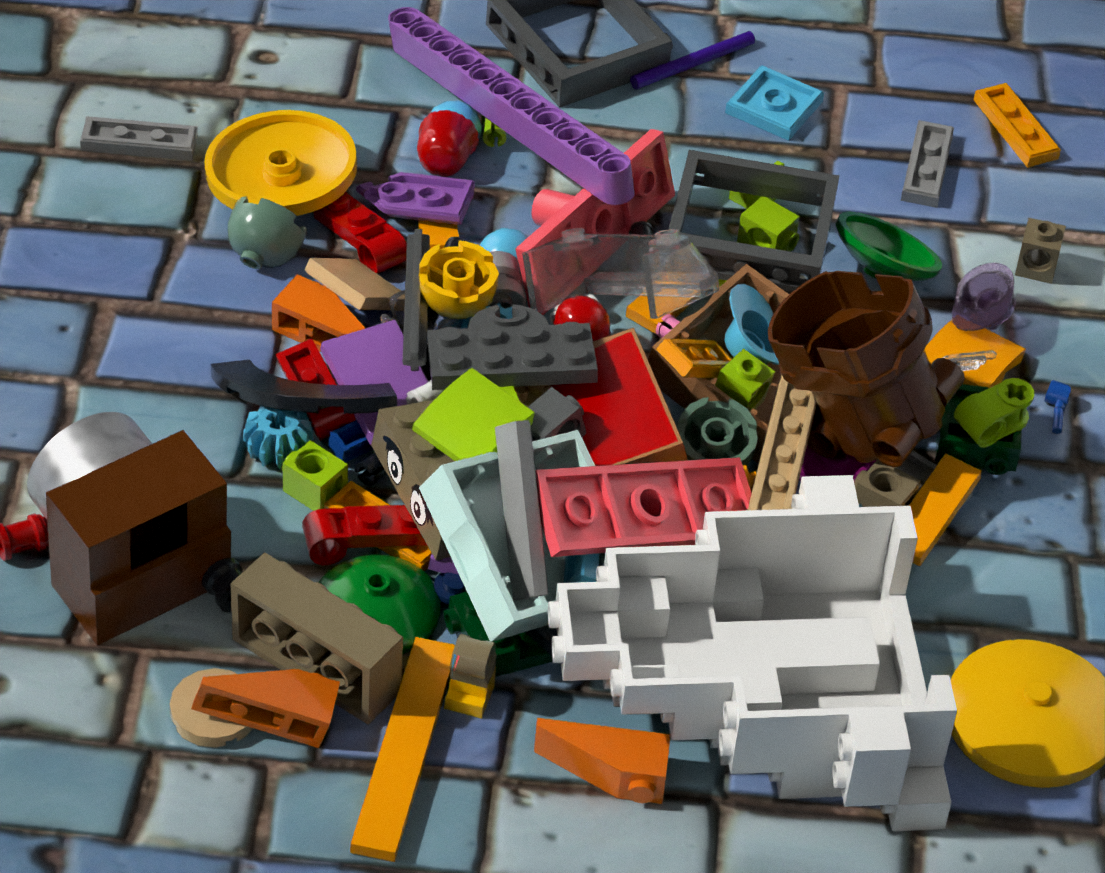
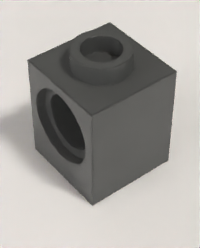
[528,387,587,441]

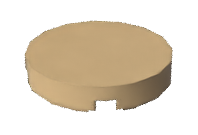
[169,668,253,748]

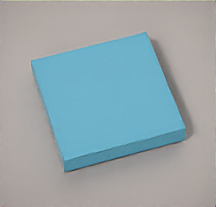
[725,65,824,141]

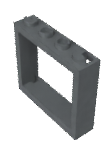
[486,0,673,108]
[663,150,840,292]

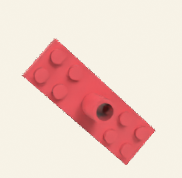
[515,129,675,315]
[535,457,751,557]

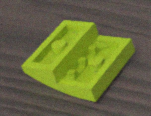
[412,368,535,461]

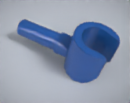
[1044,380,1071,434]

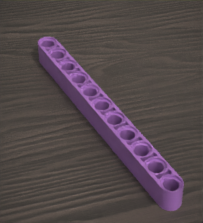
[388,7,635,205]

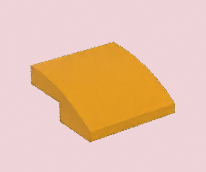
[924,315,1026,388]

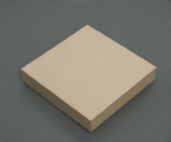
[304,258,405,310]

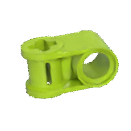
[954,378,1034,447]

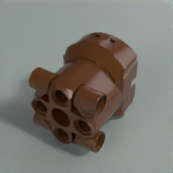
[768,271,965,467]

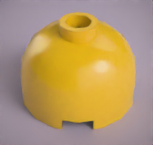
[419,241,499,319]

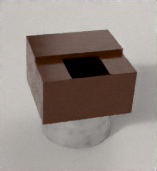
[27,412,231,646]

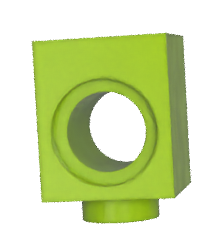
[737,196,800,252]
[715,348,776,411]
[282,440,348,511]

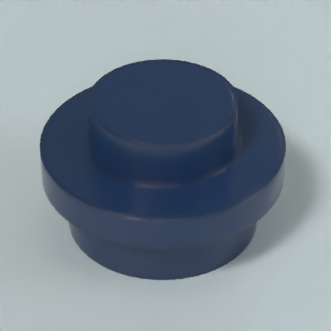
[434,572,467,607]

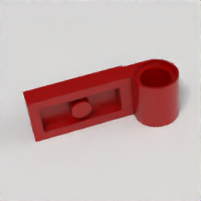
[313,192,407,274]
[275,338,356,441]
[302,505,427,565]

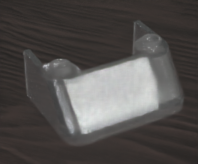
[522,228,720,319]

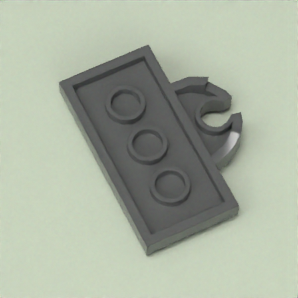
[427,304,598,390]

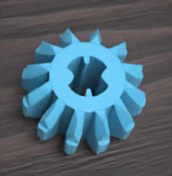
[243,405,313,469]

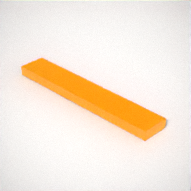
[350,637,455,862]

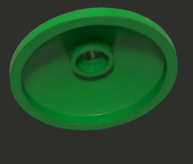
[835,211,942,281]
[318,555,441,655]

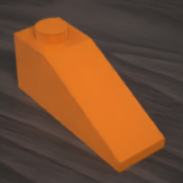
[272,274,365,352]
[191,669,340,748]
[534,718,671,804]

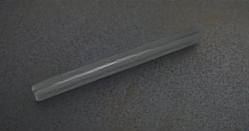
[402,229,430,371]

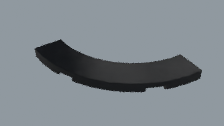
[210,359,397,414]

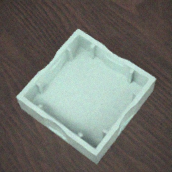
[419,430,605,642]

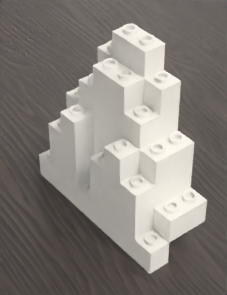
[548,475,957,831]

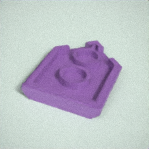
[356,172,475,225]

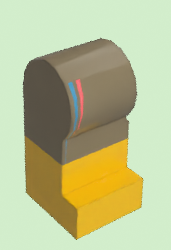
[444,634,497,719]

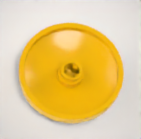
[204,110,357,216]
[951,639,1105,788]

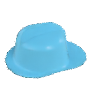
[724,284,779,365]

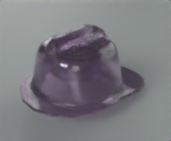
[952,263,1016,331]

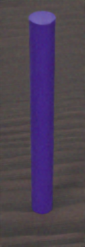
[630,31,755,90]

